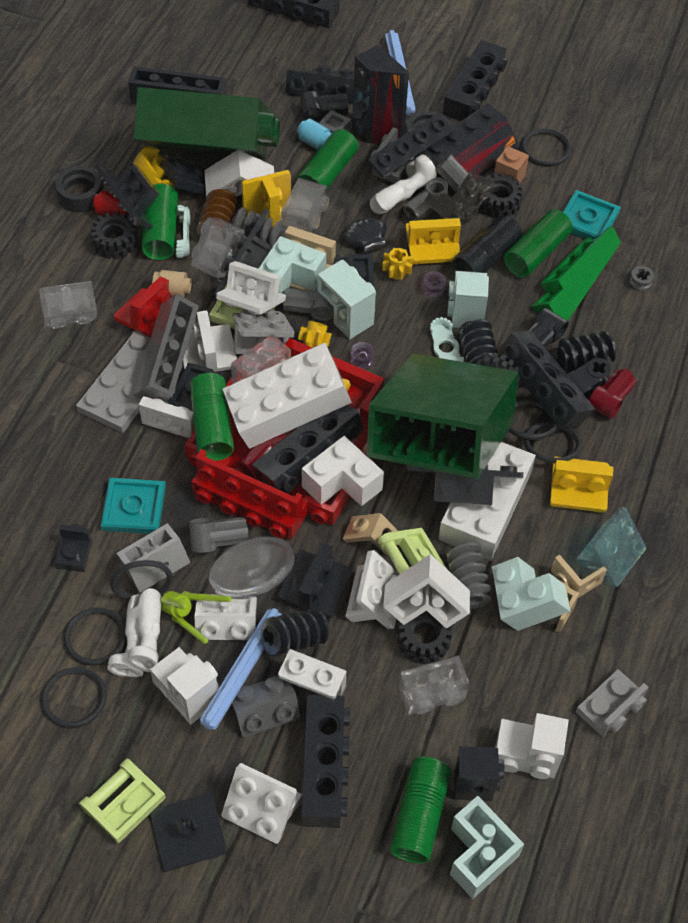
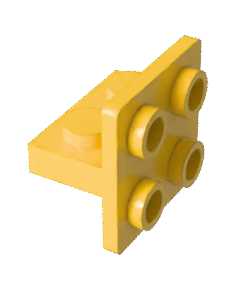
[241,170,291,226]
[406,218,461,264]
[550,457,613,513]

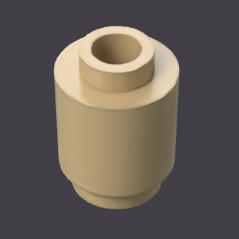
[152,270,191,297]

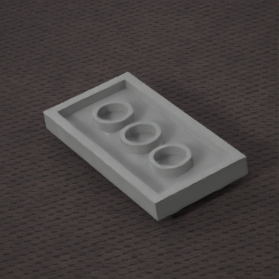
[76,330,151,433]

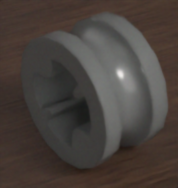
[629,266,654,291]

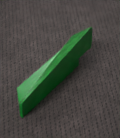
[531,226,620,321]

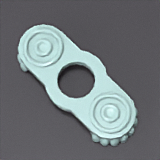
[176,205,190,258]
[430,317,464,362]

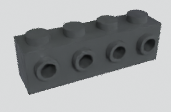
[133,294,199,402]

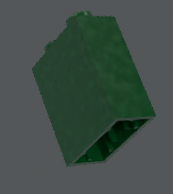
[134,87,280,158]
[367,353,519,479]

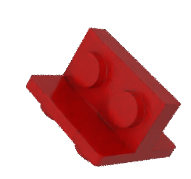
[114,276,170,338]

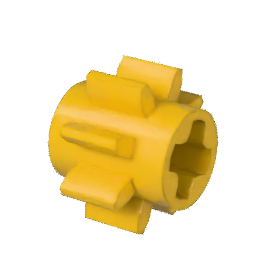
[382,248,413,279]
[298,321,332,348]

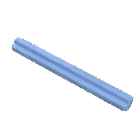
[385,30,415,116]
[200,608,282,730]

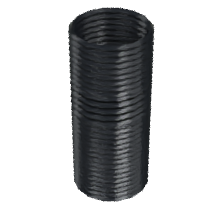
[452,215,523,273]

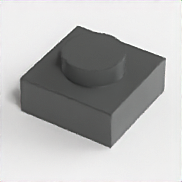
[319,110,351,133]

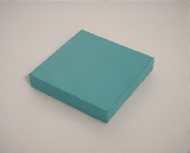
[563,190,621,240]
[101,478,166,534]

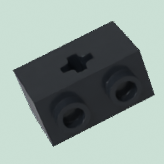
[454,746,505,801]

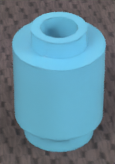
[297,119,332,150]

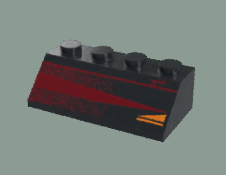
[352,45,409,144]
[420,103,520,196]

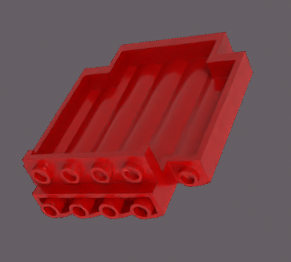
[185,338,385,540]

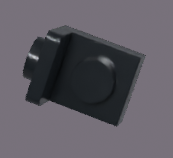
[55,524,93,572]

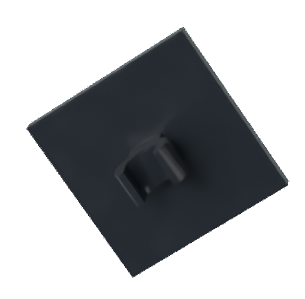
[150,792,228,872]

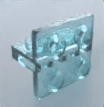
[577,507,646,586]

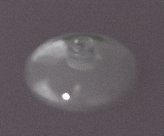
[209,537,294,600]

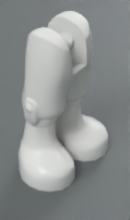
[370,154,437,214]
[107,588,161,677]

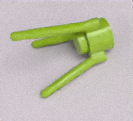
[161,591,232,644]

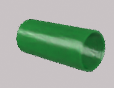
[297,129,359,198]
[141,184,178,260]
[504,209,573,278]
[190,373,234,461]
[389,757,452,864]

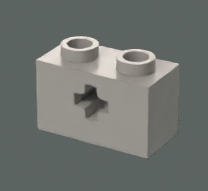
[117,523,191,592]

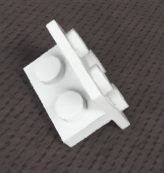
[216,261,286,315]
[183,311,238,372]
[345,550,400,629]
[222,763,302,844]

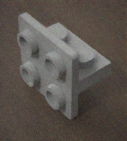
[232,310,294,354]

